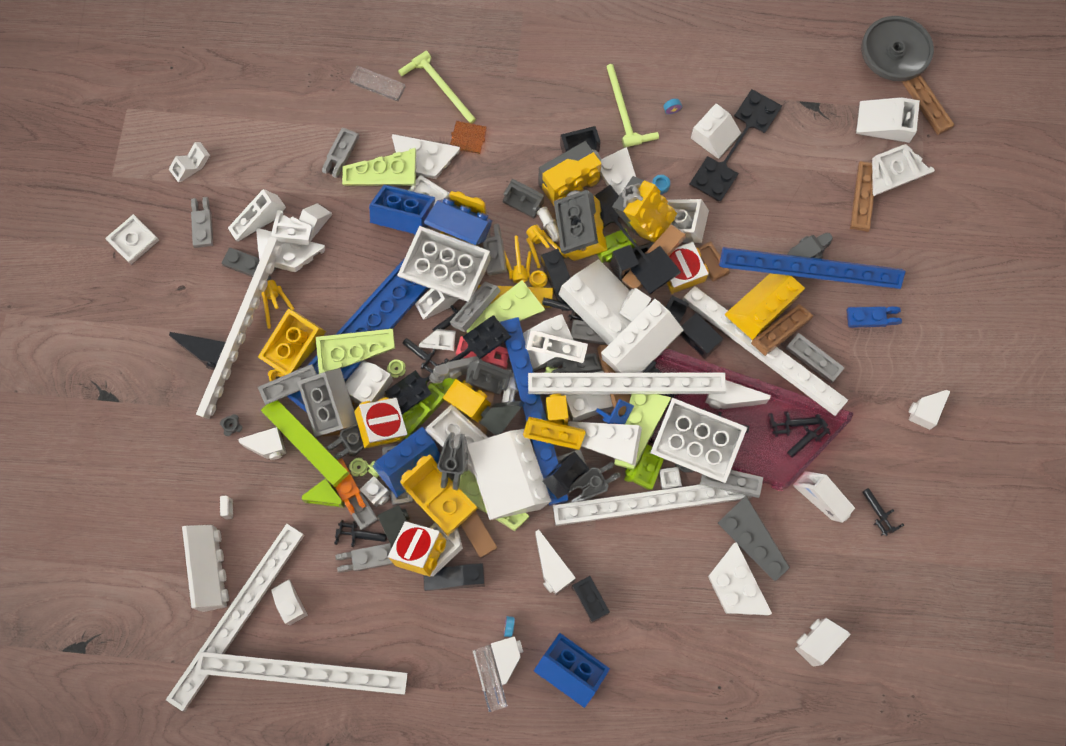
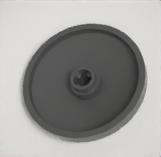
[861,16,934,81]

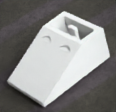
[856,97,920,143]

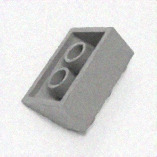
[297,368,357,437]

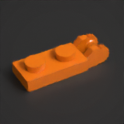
[335,458,366,514]

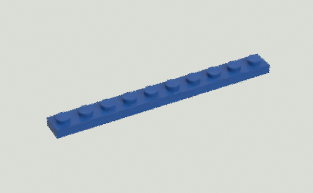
[719,247,906,289]
[500,317,568,506]

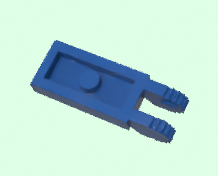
[846,307,902,328]

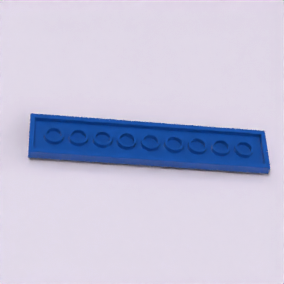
[286,258,428,413]

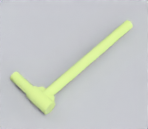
[398,51,476,124]
[607,64,659,148]

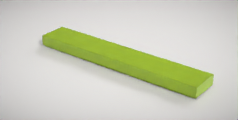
[261,400,350,487]

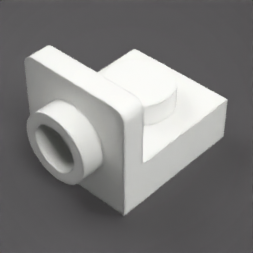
[359,476,390,507]

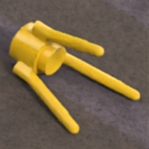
[526,225,567,268]
[504,235,532,283]
[261,280,294,329]

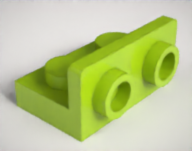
[597,228,636,263]
[624,444,664,490]

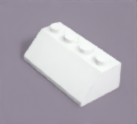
[601,299,683,373]
[182,525,229,612]

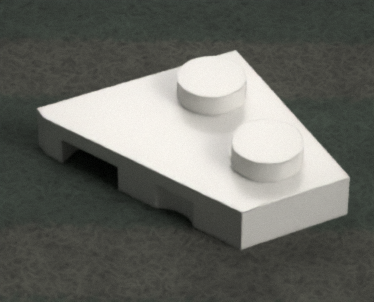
[271,210,312,245]

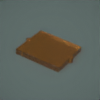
[450,121,487,154]

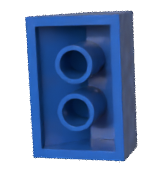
[369,185,435,235]
[424,198,493,245]
[373,427,440,498]
[534,633,610,708]

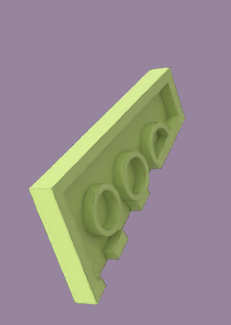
[342,148,416,186]
[466,280,545,333]
[316,329,395,374]
[614,394,671,469]
[452,470,529,531]

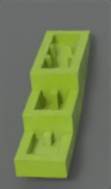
[402,378,461,439]

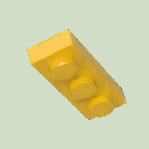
[523,417,586,450]

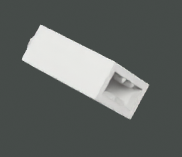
[793,471,855,523]

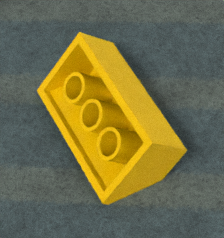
[725,274,805,340]

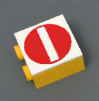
[666,242,709,294]
[354,397,407,448]
[388,521,446,577]

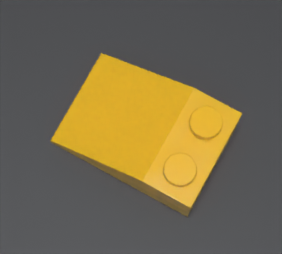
[258,309,327,375]

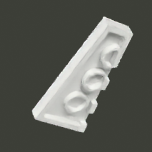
[600,147,636,196]
[568,421,642,466]

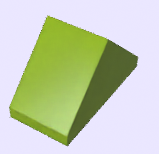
[302,479,345,508]

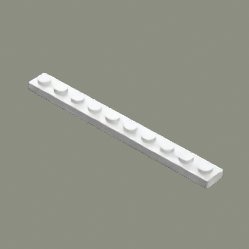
[196,237,282,419]
[683,286,848,416]
[528,373,726,394]
[553,485,751,526]
[166,524,304,711]
[196,652,408,694]

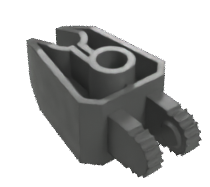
[787,233,833,259]
[327,424,364,460]
[437,432,468,490]
[569,461,621,502]

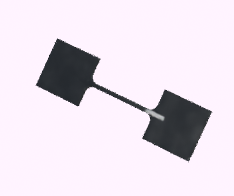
[689,89,782,202]
[594,185,681,294]
[385,315,511,415]

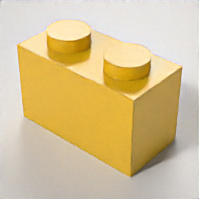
[443,379,491,422]
[546,394,568,425]

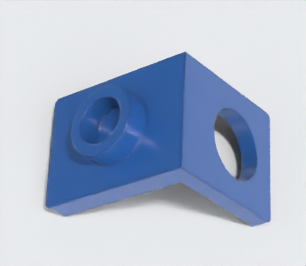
[596,399,634,425]

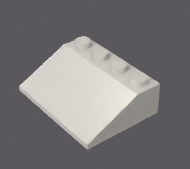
[397,226,491,302]
[558,259,632,345]
[651,398,747,483]
[467,429,551,520]

